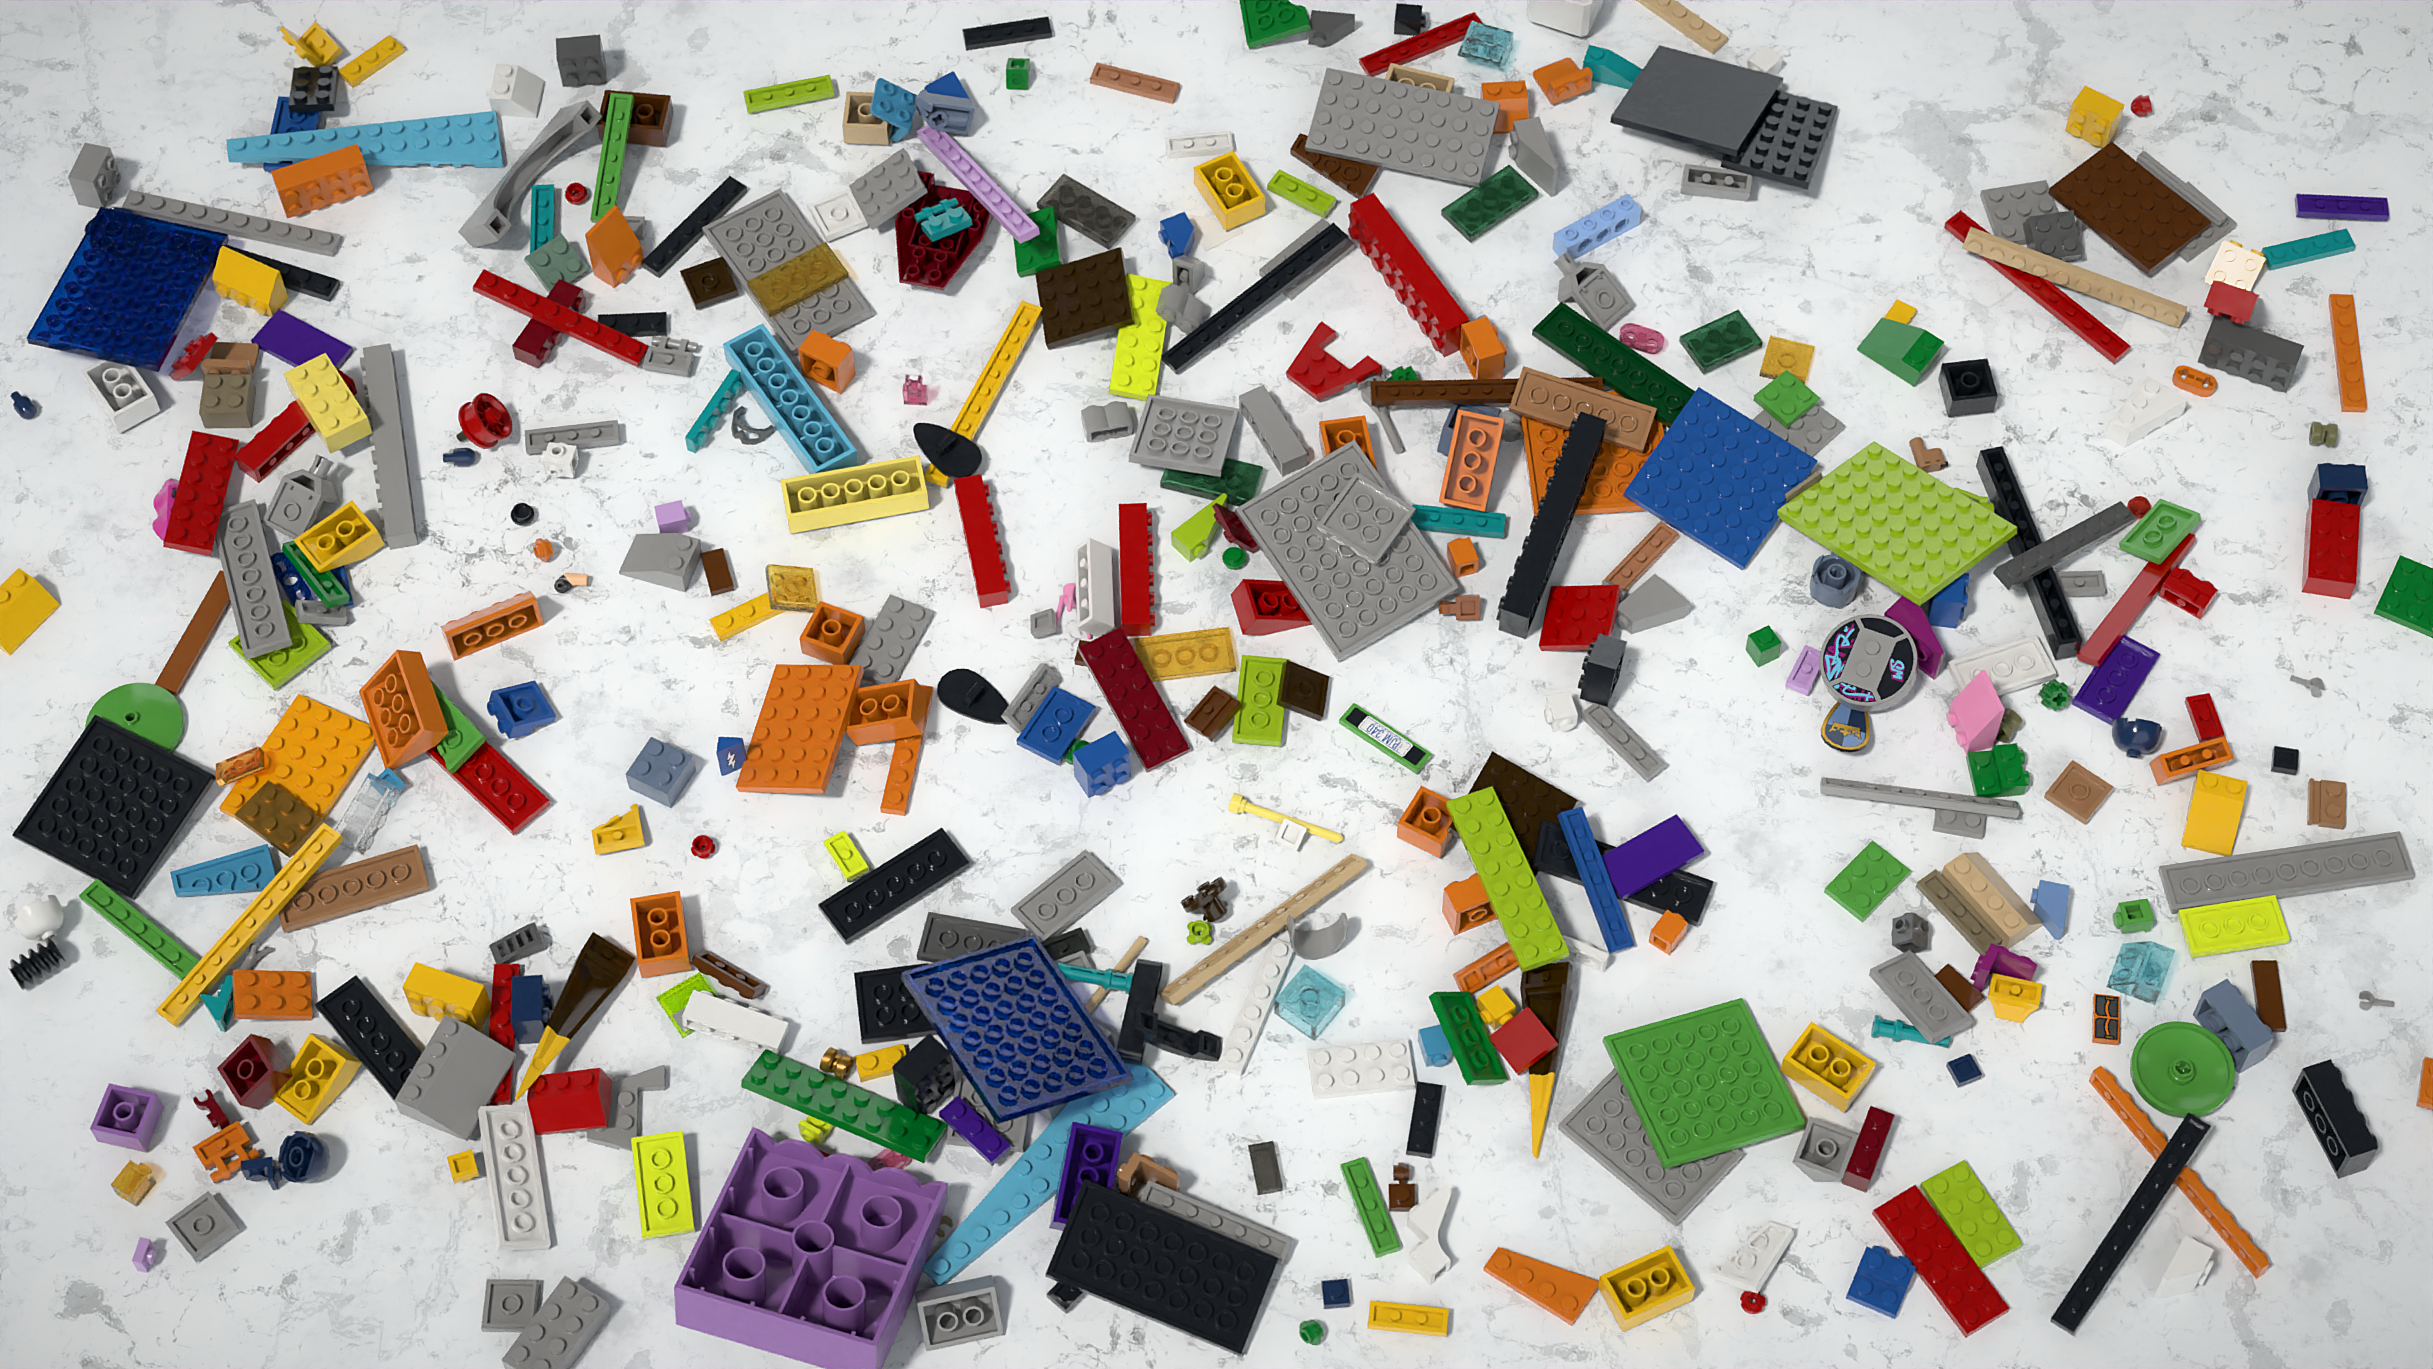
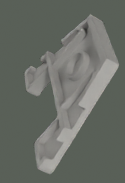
[586,1065,666,1151]

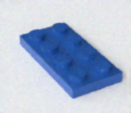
[263,96,322,172]

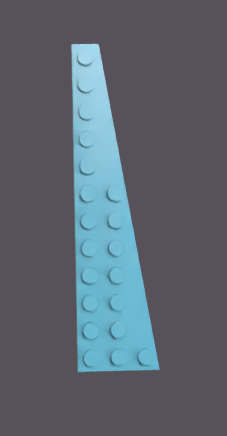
[923,1050,1174,1286]

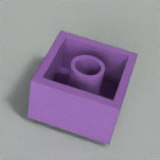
[90,1083,164,1152]

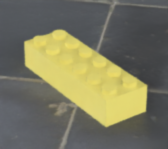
[780,455,929,534]

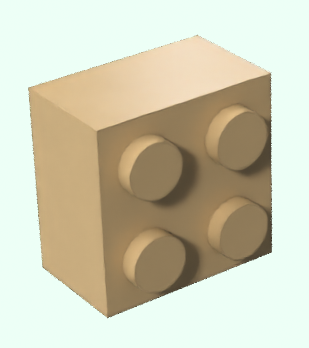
[842,92,891,145]

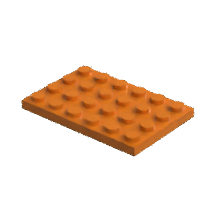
[736,664,865,794]

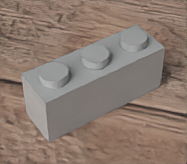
[1680,164,1752,202]

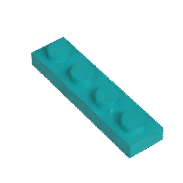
[530,184,555,253]
[2261,228,2356,271]
[685,369,743,454]
[1411,504,1506,538]

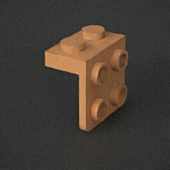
[201,342,259,380]
[1117,1152,1179,1198]

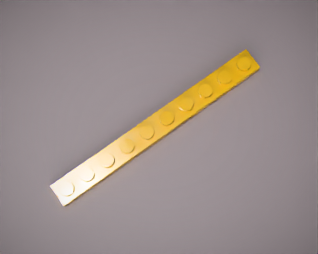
[924,301,1043,488]
[155,822,344,1027]

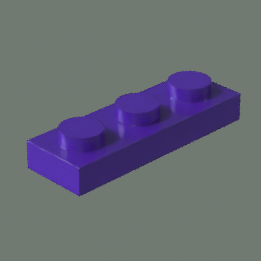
[939,1096,1011,1166]

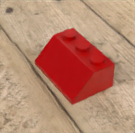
[527,1068,612,1135]

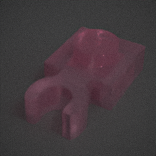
[902,374,928,406]

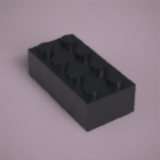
[2292,1059,2378,1179]

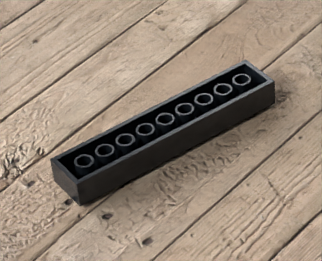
[1496,411,1607,639]

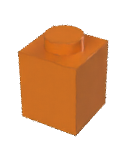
[1446,537,1479,578]
[1649,910,1688,955]

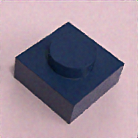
[1946,1053,1982,1088]
[1321,1279,1350,1309]

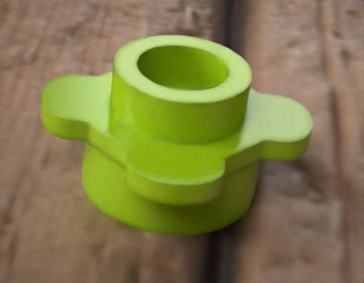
[1187,920,1212,945]

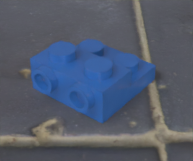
[487,680,556,739]
[1845,1246,1916,1319]

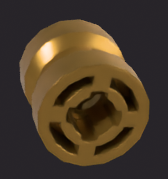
[819,1047,854,1080]

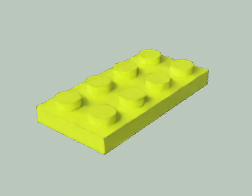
[2177,895,2290,958]
[631,1130,695,1240]

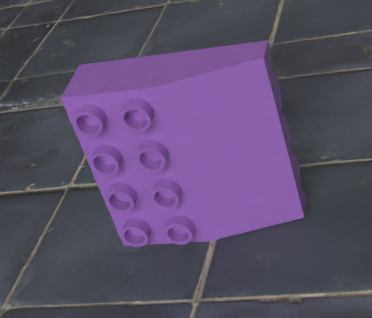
[674,1127,948,1369]

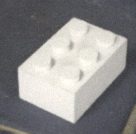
[80,349,160,433]

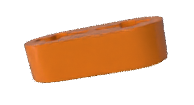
[2172,365,2217,397]

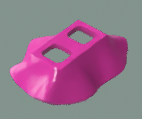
[152,478,179,541]

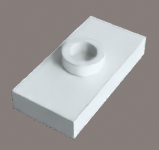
[1562,934,1609,972]

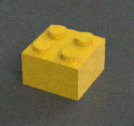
[2065,85,2125,149]

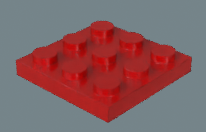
[1539,585,1621,651]

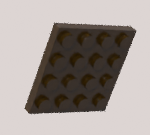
[1035,247,1135,349]
[1447,751,1578,877]

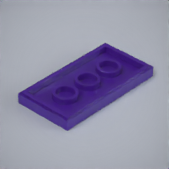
[251,309,353,368]
[2072,635,2160,726]
[1601,814,1705,901]

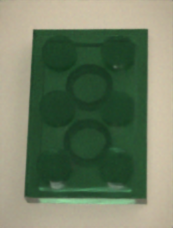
[1679,309,1763,374]

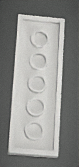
[478,1106,551,1250]

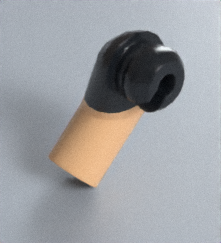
[554,573,589,593]

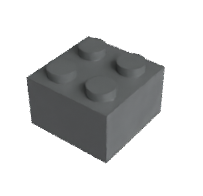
[556,34,607,87]
[2023,210,2082,262]

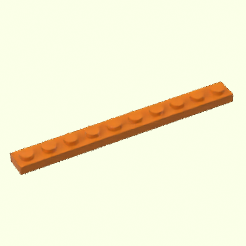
[2089,1066,2270,1279]

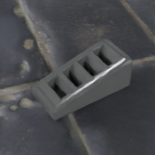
[489,922,545,964]

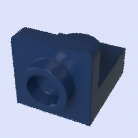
[241,1157,282,1190]

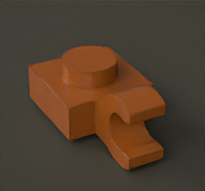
[1438,594,1480,620]

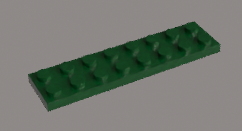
[1532,302,1695,428]

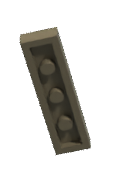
[1916,869,2003,956]

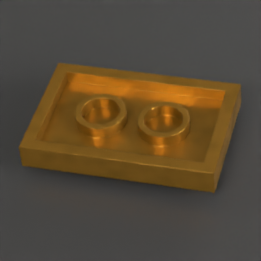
[234,780,323,858]

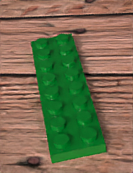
[741,1049,948,1163]

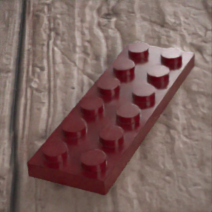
[1078,627,1190,772]

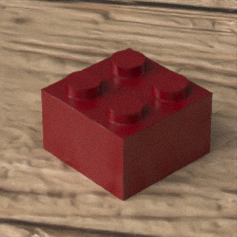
[217,1034,293,1110]

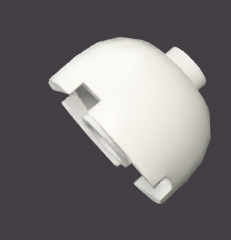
[11,895,64,942]

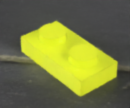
[823,830,869,883]

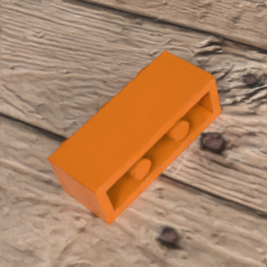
[2149,736,2234,786]

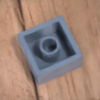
[625,737,696,808]

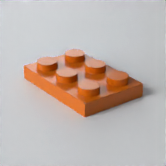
[232,970,312,1021]

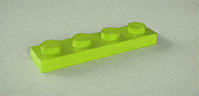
[743,74,835,113]

